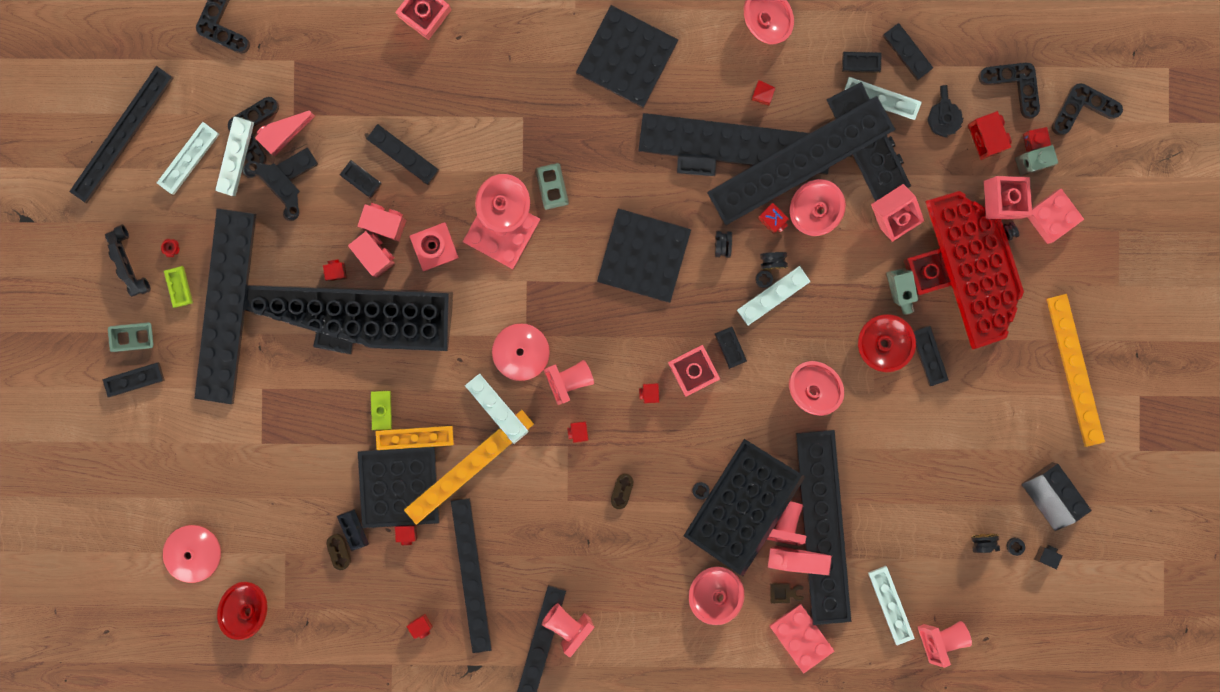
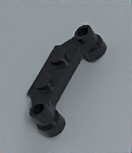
[243,161,300,221]
[105,224,151,297]

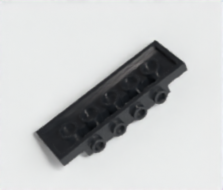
[826,82,911,202]

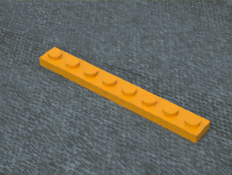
[1046,294,1105,447]
[404,410,534,525]

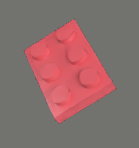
[769,604,834,674]

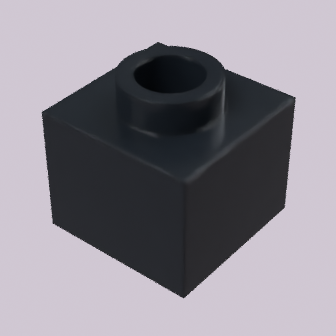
[1034,545,1063,570]

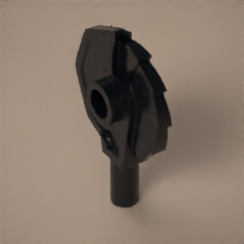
[927,85,964,138]

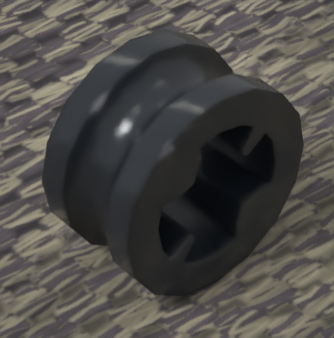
[1003,221,1019,241]
[755,271,773,288]
[692,482,710,500]
[1006,537,1026,556]

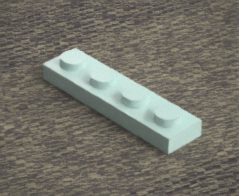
[844,77,922,120]
[215,117,254,196]
[157,122,220,195]
[737,266,811,326]
[465,374,529,444]
[868,566,915,645]

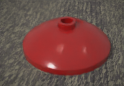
[858,314,916,372]
[217,582,267,640]

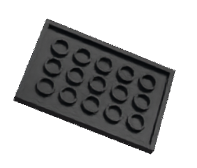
[683,439,805,576]

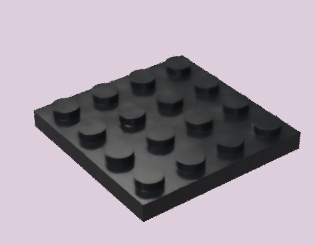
[576,5,679,109]
[597,208,691,303]
[358,446,440,528]

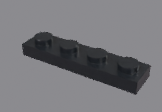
[366,124,439,185]

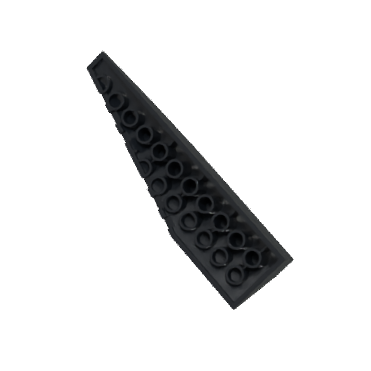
[245,285,453,351]

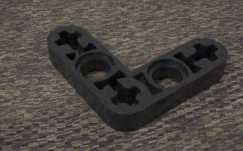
[196,0,250,54]
[978,62,1040,119]
[1052,83,1123,135]
[227,97,279,164]

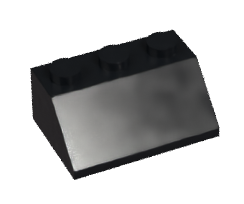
[1021,462,1092,531]

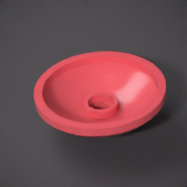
[744,0,794,44]
[475,174,530,232]
[790,179,846,236]
[492,324,550,381]
[789,361,844,416]
[163,525,221,583]
[689,567,744,625]

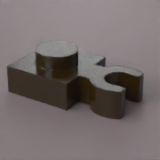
[770,583,804,604]

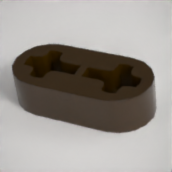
[611,473,634,509]
[326,534,351,570]

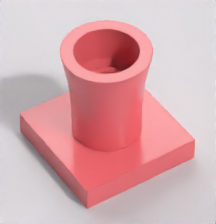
[410,222,459,272]
[544,360,594,405]
[766,502,806,546]
[542,603,594,657]
[918,621,972,668]

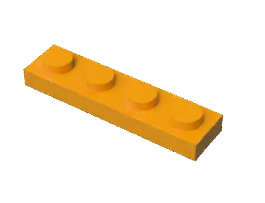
[376,426,454,450]

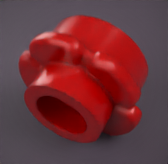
[161,239,180,257]

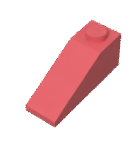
[255,111,315,156]
[768,545,832,575]

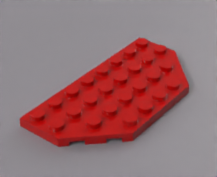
[925,191,1024,350]

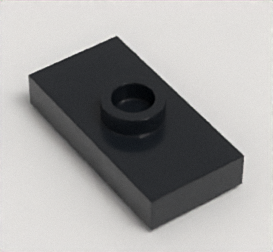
[842,51,882,73]
[677,153,717,176]
[340,160,382,199]
[715,326,747,369]
[313,332,354,355]
[337,509,369,551]

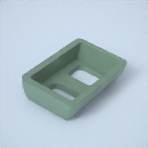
[535,163,569,210]
[108,322,154,352]

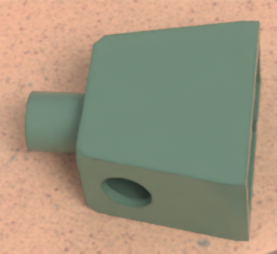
[1015,145,1058,176]
[886,268,918,314]

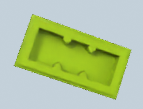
[164,266,193,308]
[371,391,392,430]

